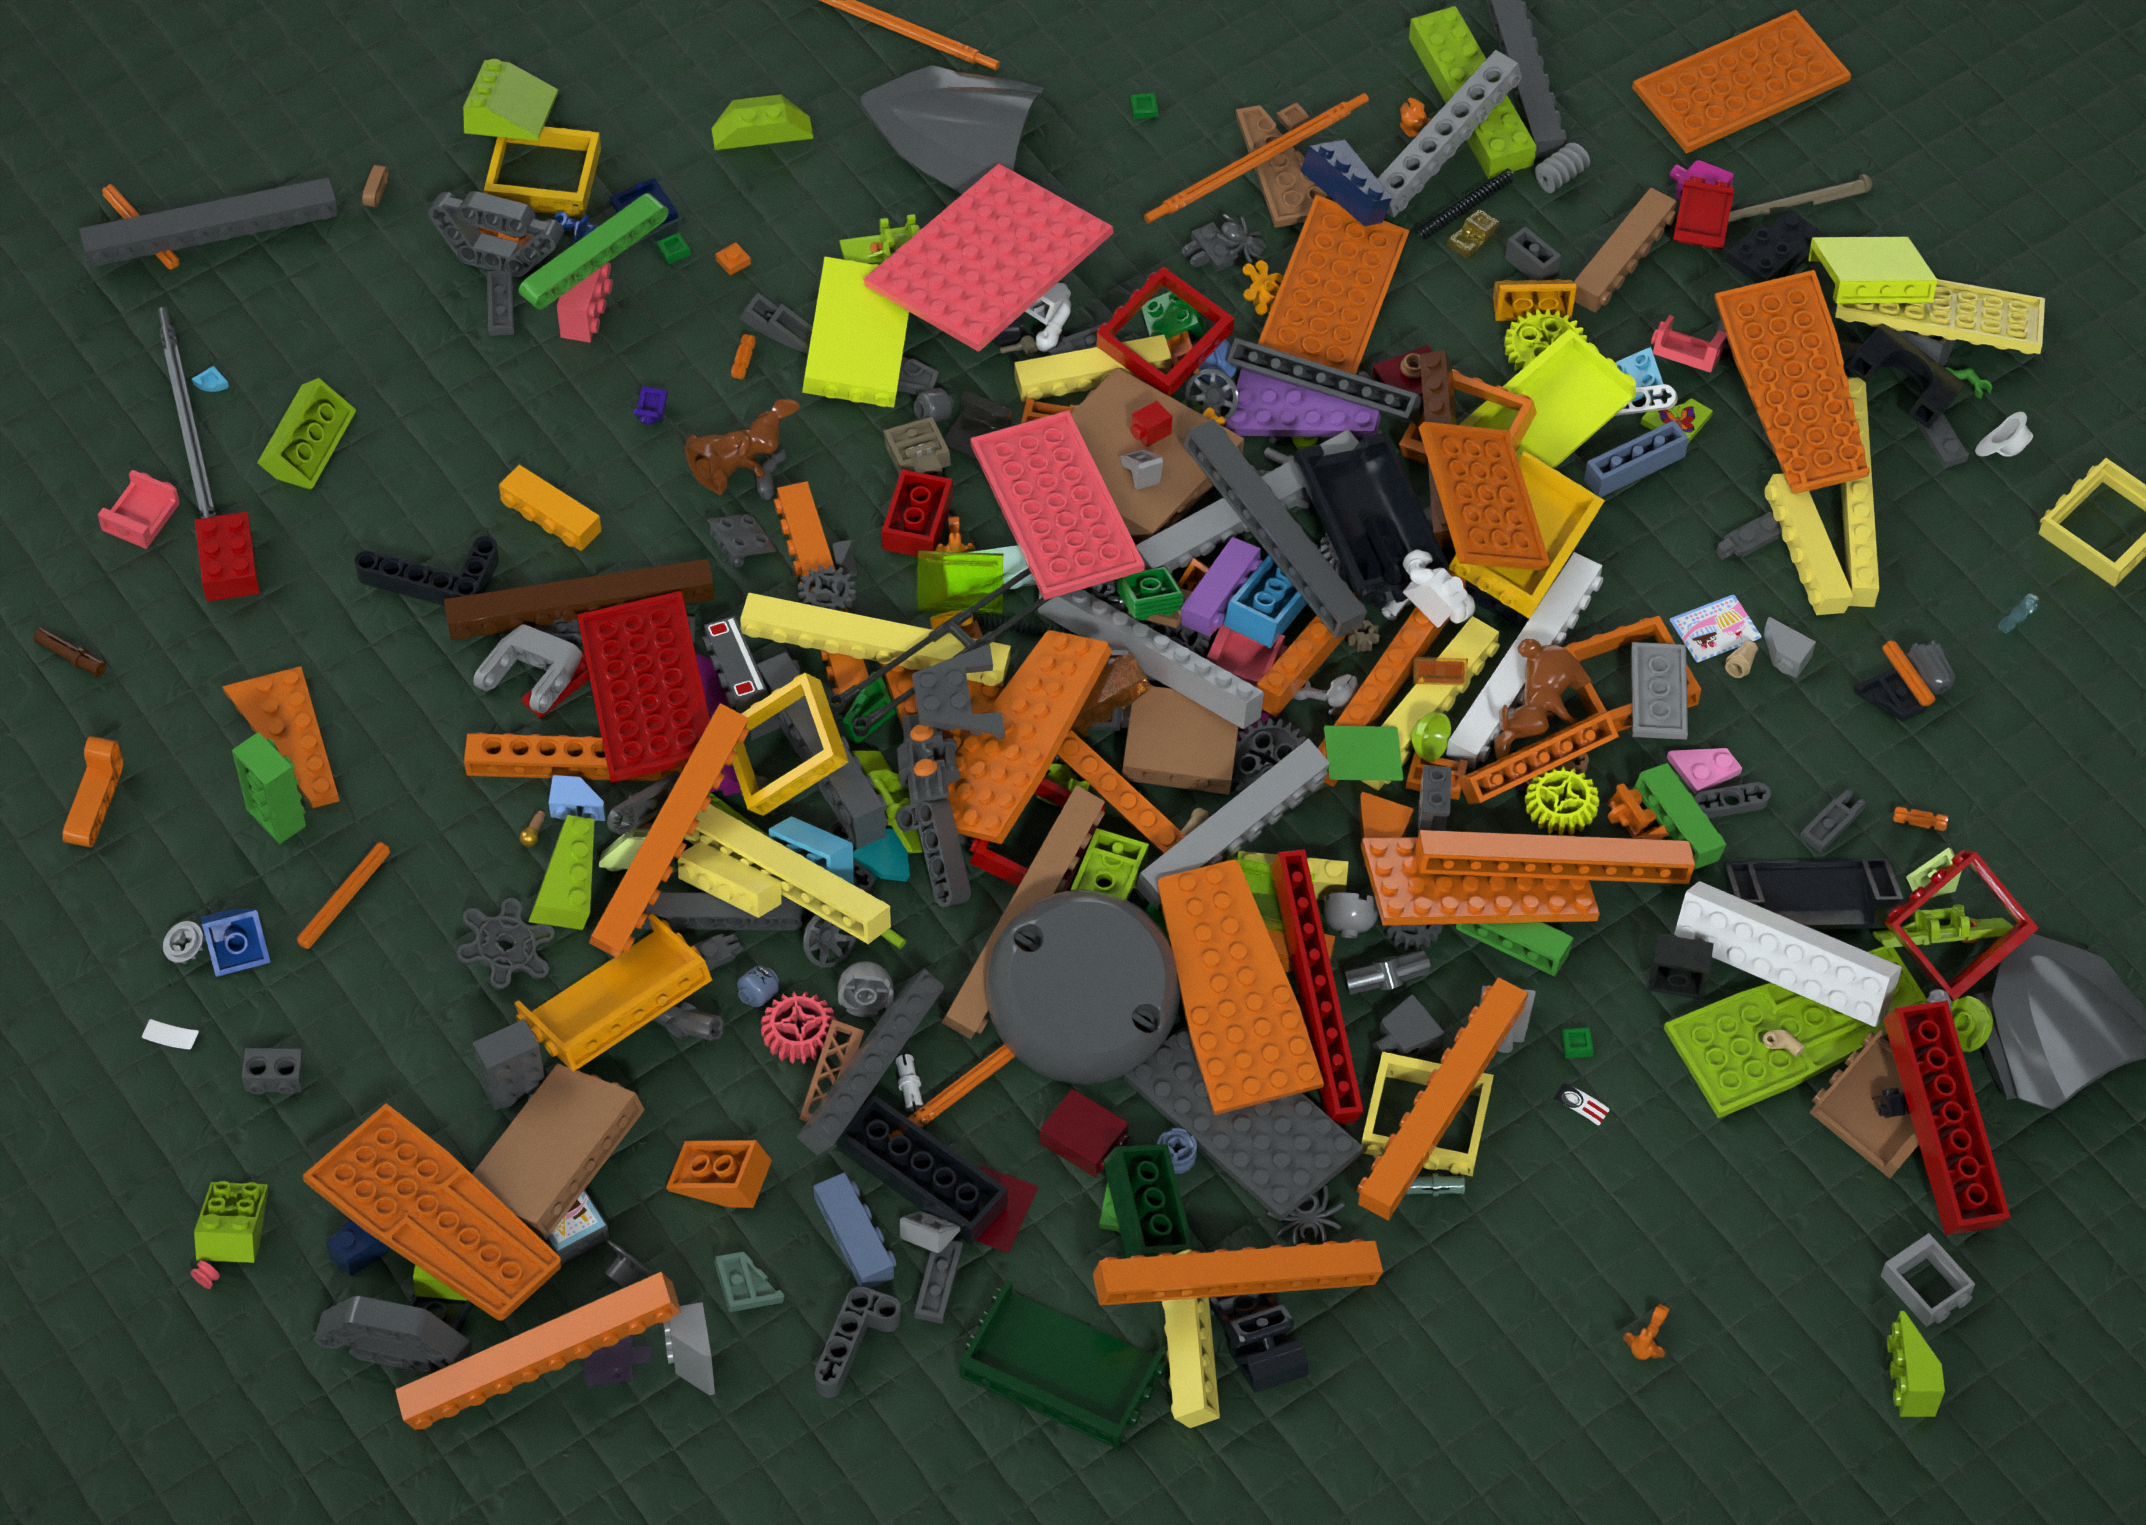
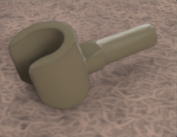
[1000,336,1038,356]

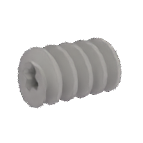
[1535,142,1590,193]

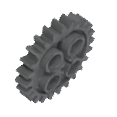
[1231,718,1307,793]

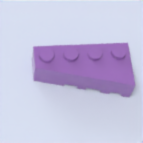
[1181,537,1262,637]

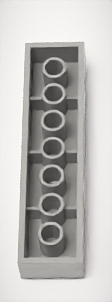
[1136,738,1330,911]

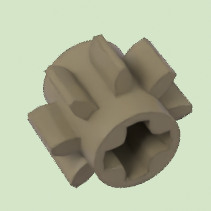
[1347,619,1380,652]

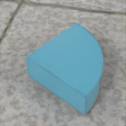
[192,366,229,392]

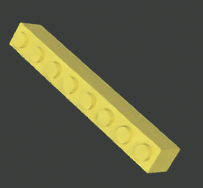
[1360,616,1500,791]

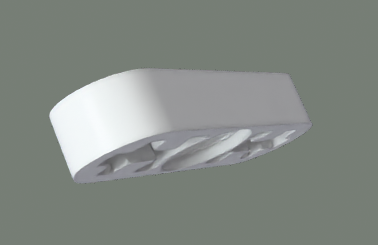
[1615,384,1678,416]

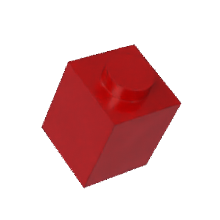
[1130,401,1173,447]

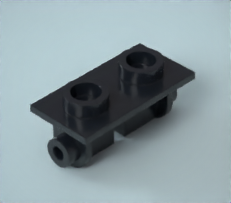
[1872,1088,1910,1118]

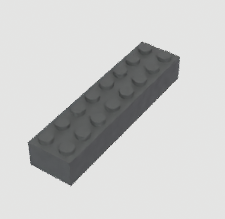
[757,652,888,849]

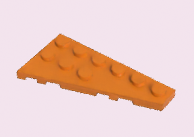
[222,666,339,808]

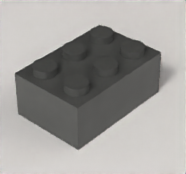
[472,1019,545,1111]

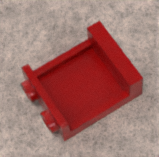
[1673,176,1735,250]

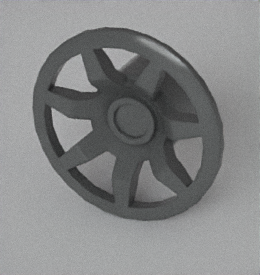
[1185,369,1239,420]
[803,915,856,968]
[605,1240,655,1288]

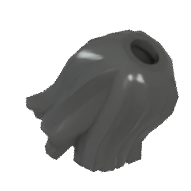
[1907,640,1956,695]

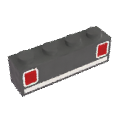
[702,616,768,714]

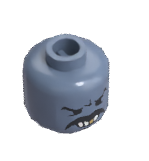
[737,966,779,1007]

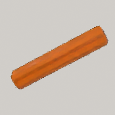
[1882,641,1935,707]

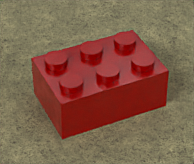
[882,469,953,560]
[195,512,260,602]

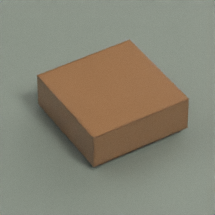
[1276,102,1311,131]

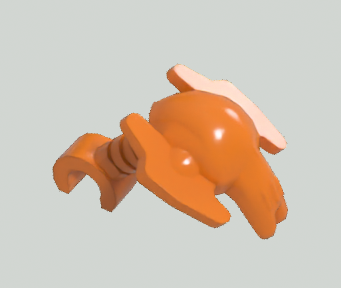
[1400,98,1432,138]
[935,516,975,560]
[1623,1304,1670,1360]

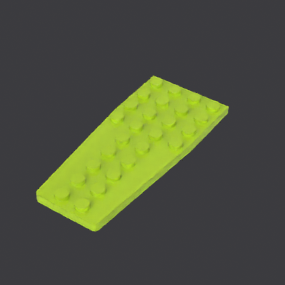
[1664,946,1927,1119]

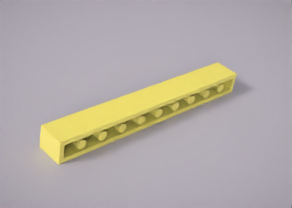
[1840,377,1879,607]
[741,592,1011,687]
[685,804,891,944]

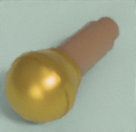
[519,811,545,847]

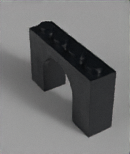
[1846,323,1966,429]

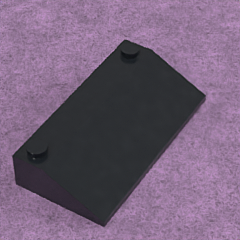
[1724,858,1904,930]

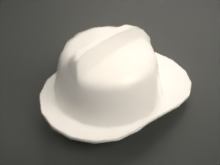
[1975,412,2033,456]

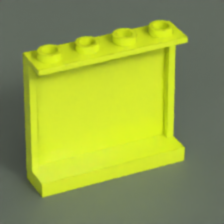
[1808,237,1937,303]

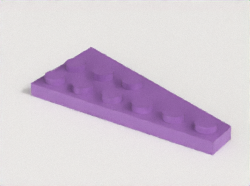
[1225,370,1381,437]

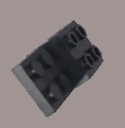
[1726,209,1829,283]
[1209,1293,1308,1393]

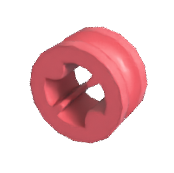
[190,1260,220,1289]

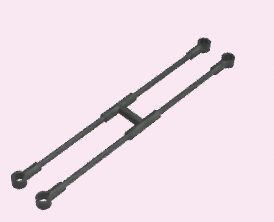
[828,568,1052,737]

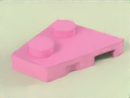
[1667,748,1742,796]

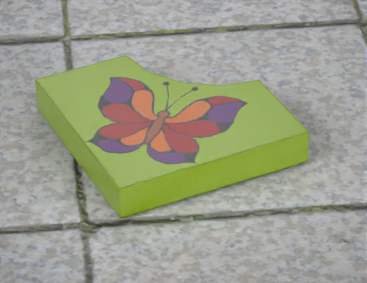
[1641,398,1713,444]

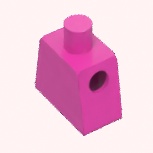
[1670,160,1734,201]

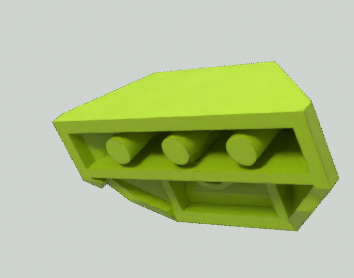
[711,94,813,150]

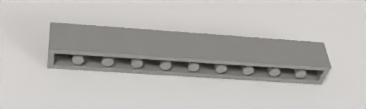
[1136,429,1359,573]
[1038,589,1264,729]

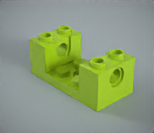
[1071,828,1149,900]

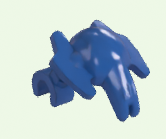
[554,211,599,243]

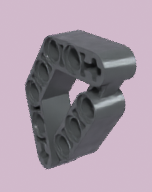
[428,191,564,277]
[314,1296,472,1372]

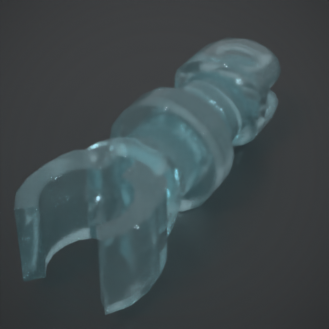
[1998,593,2040,633]

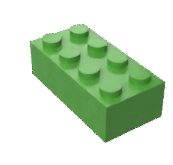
[232,732,306,844]

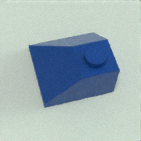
[200,909,271,977]

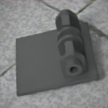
[708,513,776,567]

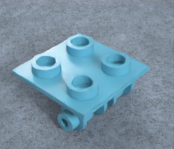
[1615,347,1663,402]

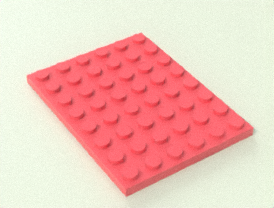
[864,163,1113,352]

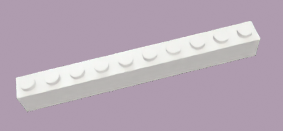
[1446,552,1603,770]

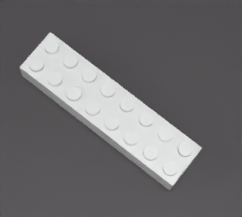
[1674,881,1902,1027]

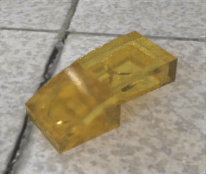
[1447,209,1499,258]

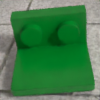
[1142,291,1207,341]

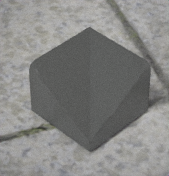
[832,540,857,577]

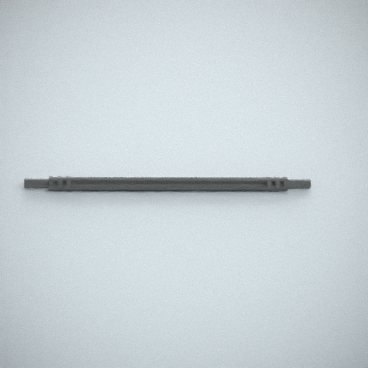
[158,307,217,518]

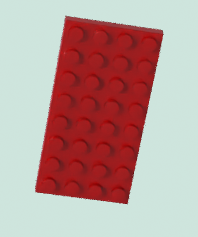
[577,591,710,783]

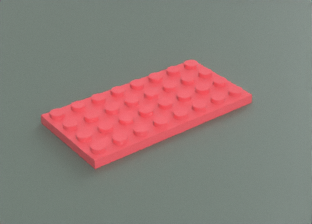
[970,410,1145,600]

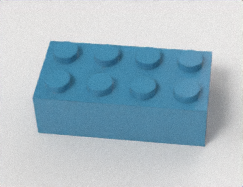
[1223,555,1307,648]

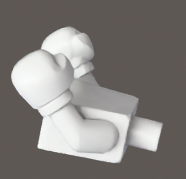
[1025,283,1071,352]
[1403,549,1476,628]

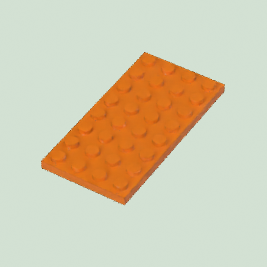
[1632,10,1851,154]
[1258,195,1410,375]
[1361,835,1600,925]

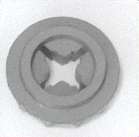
[163,921,206,964]

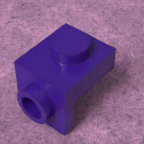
[633,386,668,425]

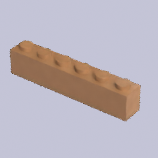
[1574,188,1677,313]

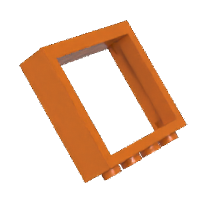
[1399,369,1537,465]
[1563,616,1702,732]

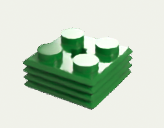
[1117,567,1184,620]

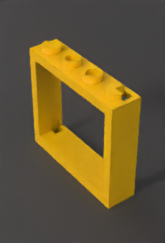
[483,127,601,217]
[732,673,849,816]

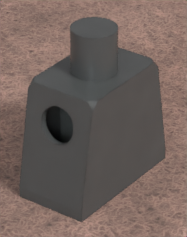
[1373,994,1445,1058]

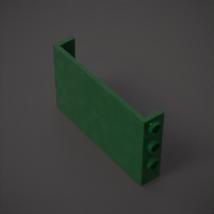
[959,1279,1167,1449]

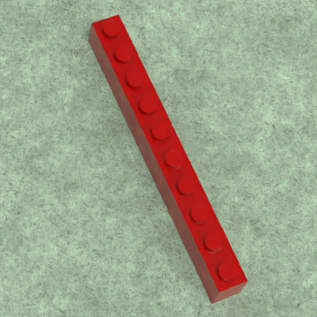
[1271,850,1363,1125]

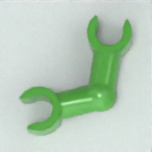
[1944,367,1992,399]

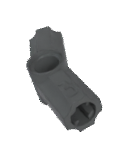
[1344,950,1431,995]
[653,1002,724,1041]

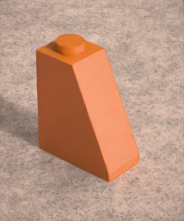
[1359,792,1414,867]

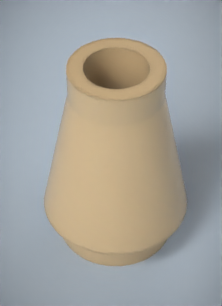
[1725,640,1758,678]

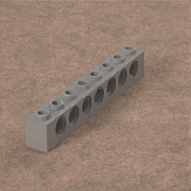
[1377,50,1522,217]

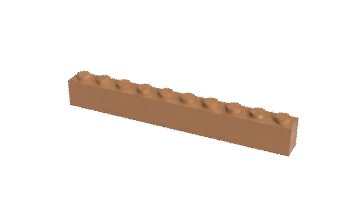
[941,785,1105,1039]

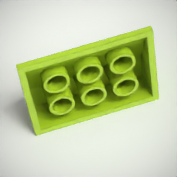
[463,59,558,141]

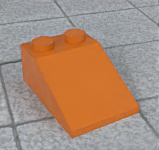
[666,1140,772,1208]

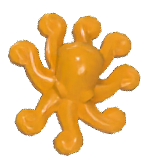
[1242,260,1284,315]

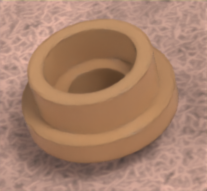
[1400,353,1421,378]

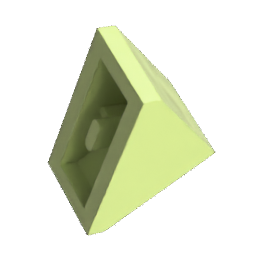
[1906,847,1962,897]

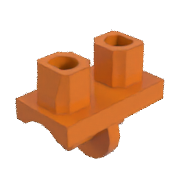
[1608,783,1656,838]

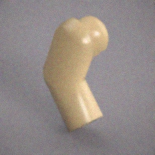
[1181,808,1210,836]
[1763,1030,1806,1057]

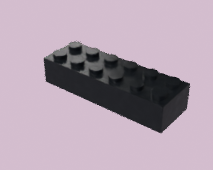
[837,1094,1008,1246]

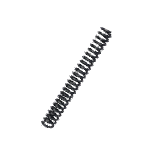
[1416,169,1516,240]
[973,611,1079,637]

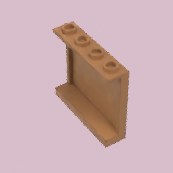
[1122,684,1238,795]
[1810,1027,1919,1179]

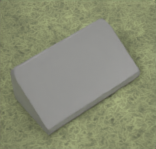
[900,1211,960,1253]

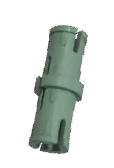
[1406,1174,1465,1197]

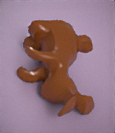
[684,399,800,495]
[1494,639,1591,760]

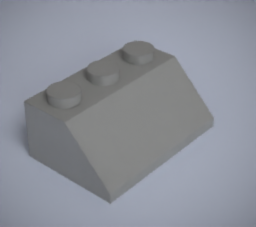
[663,1302,715,1395]

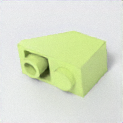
[599,828,650,871]

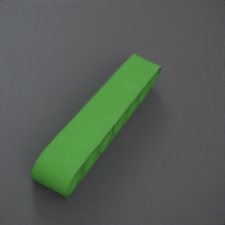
[519,193,669,310]

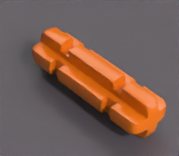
[731,334,756,380]
[1893,806,1948,831]

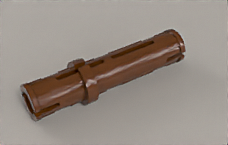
[33,627,107,677]

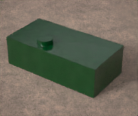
[1103,1144,1194,1259]

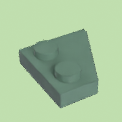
[714,1252,784,1312]

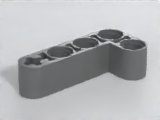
[896,798,971,907]
[815,1286,901,1398]

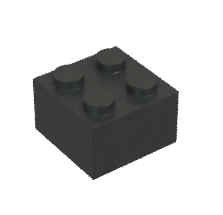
[1647,934,1714,1000]

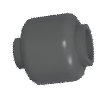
[914,388,954,423]

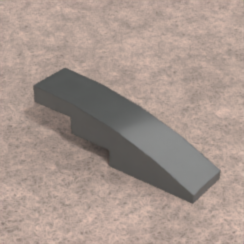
[1971,991,2018,1100]

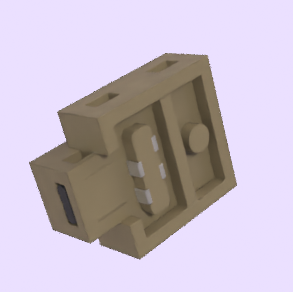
[883,417,951,477]

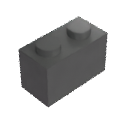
[1505,226,1561,280]

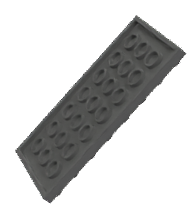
[1124,1024,1364,1221]

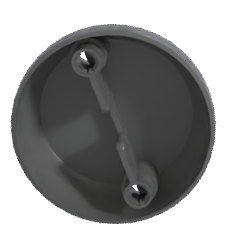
[985,889,1180,1085]

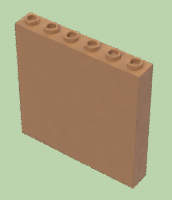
[1071,367,1244,543]

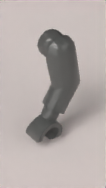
[756,449,787,500]

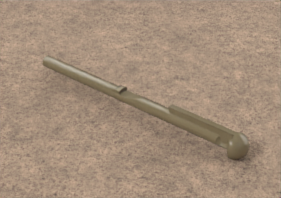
[1728,174,1873,222]

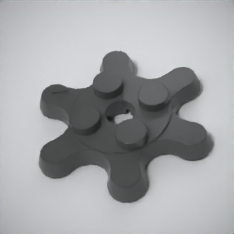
[457,898,555,990]

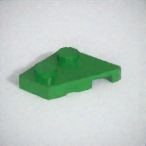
[842,671,896,745]

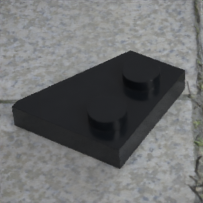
[1853,668,1927,722]

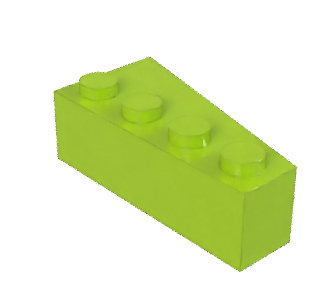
[528,815,594,930]

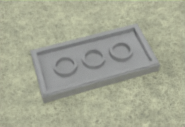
[1631,642,1688,740]

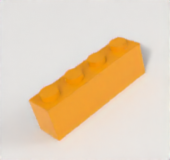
[499,465,602,551]

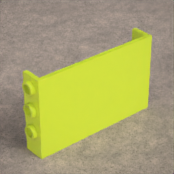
[802,257,909,408]
[1459,328,1636,469]

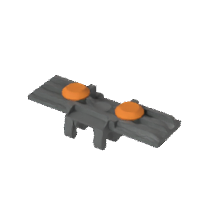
[897,714,960,804]

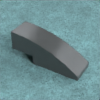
[738,292,813,354]

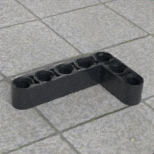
[354,536,499,606]

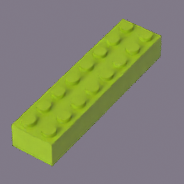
[1409,6,1536,179]

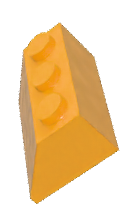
[1493,279,1576,321]

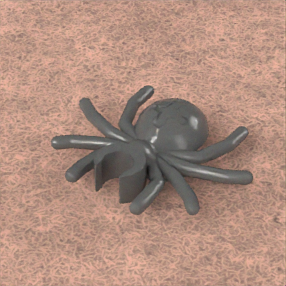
[1217,214,1267,263]
[1267,1185,1345,1246]

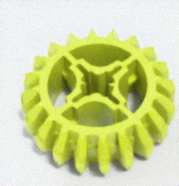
[1525,765,1599,836]

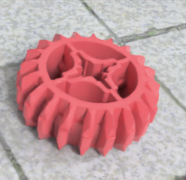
[761,991,837,1064]

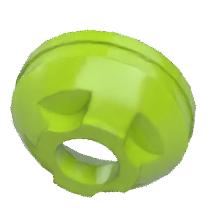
[1410,712,1451,761]

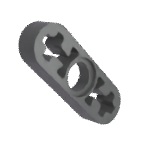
[1694,782,1771,819]

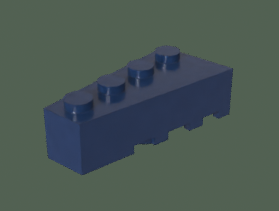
[1300,139,1392,226]
[326,1220,391,1276]

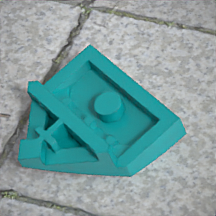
[853,829,910,882]

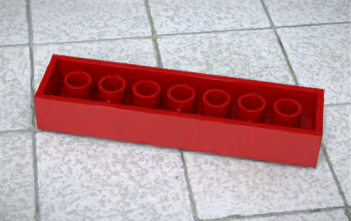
[1883,1000,2011,1236]

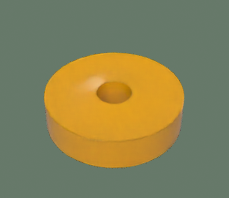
[930,610,974,630]

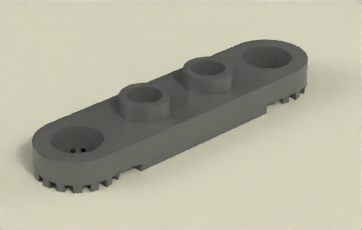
[607,772,681,835]

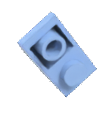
[549,775,606,822]

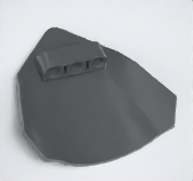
[861,65,1045,194]
[1991,934,2146,1111]

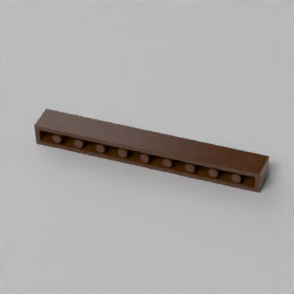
[444,559,715,640]

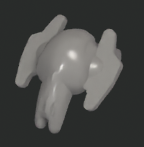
[1293,674,1358,715]

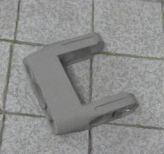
[473,625,582,713]

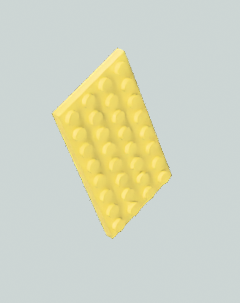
[1835,279,2045,354]

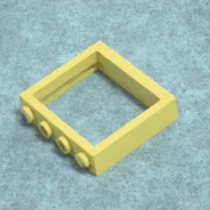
[2039,458,2146,587]
[1361,1052,1494,1177]

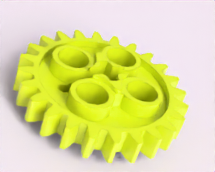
[1504,309,1587,370]

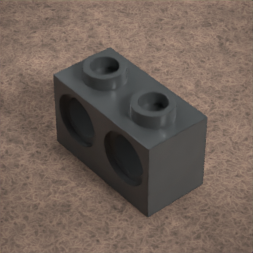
[242,1048,305,1095]

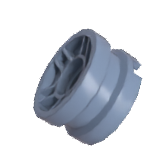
[1157,1128,1197,1174]

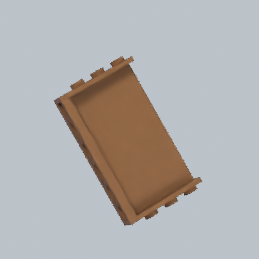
[472,1063,645,1240]

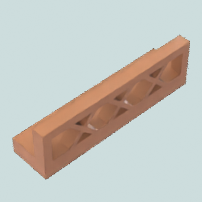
[799,1019,864,1122]

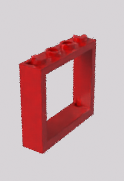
[1096,266,1234,397]
[969,778,1105,894]
[1884,850,2039,1001]

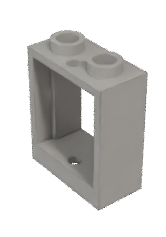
[1881,1233,1975,1327]

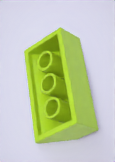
[257,378,356,489]

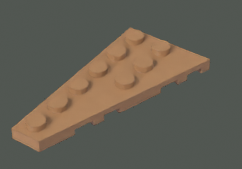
[1236,105,1336,228]

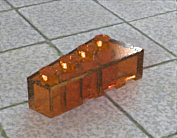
[1068,652,1151,740]

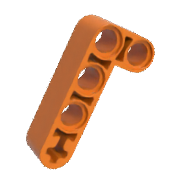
[63,736,123,848]

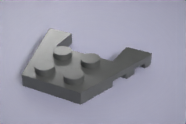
[912,645,1005,739]

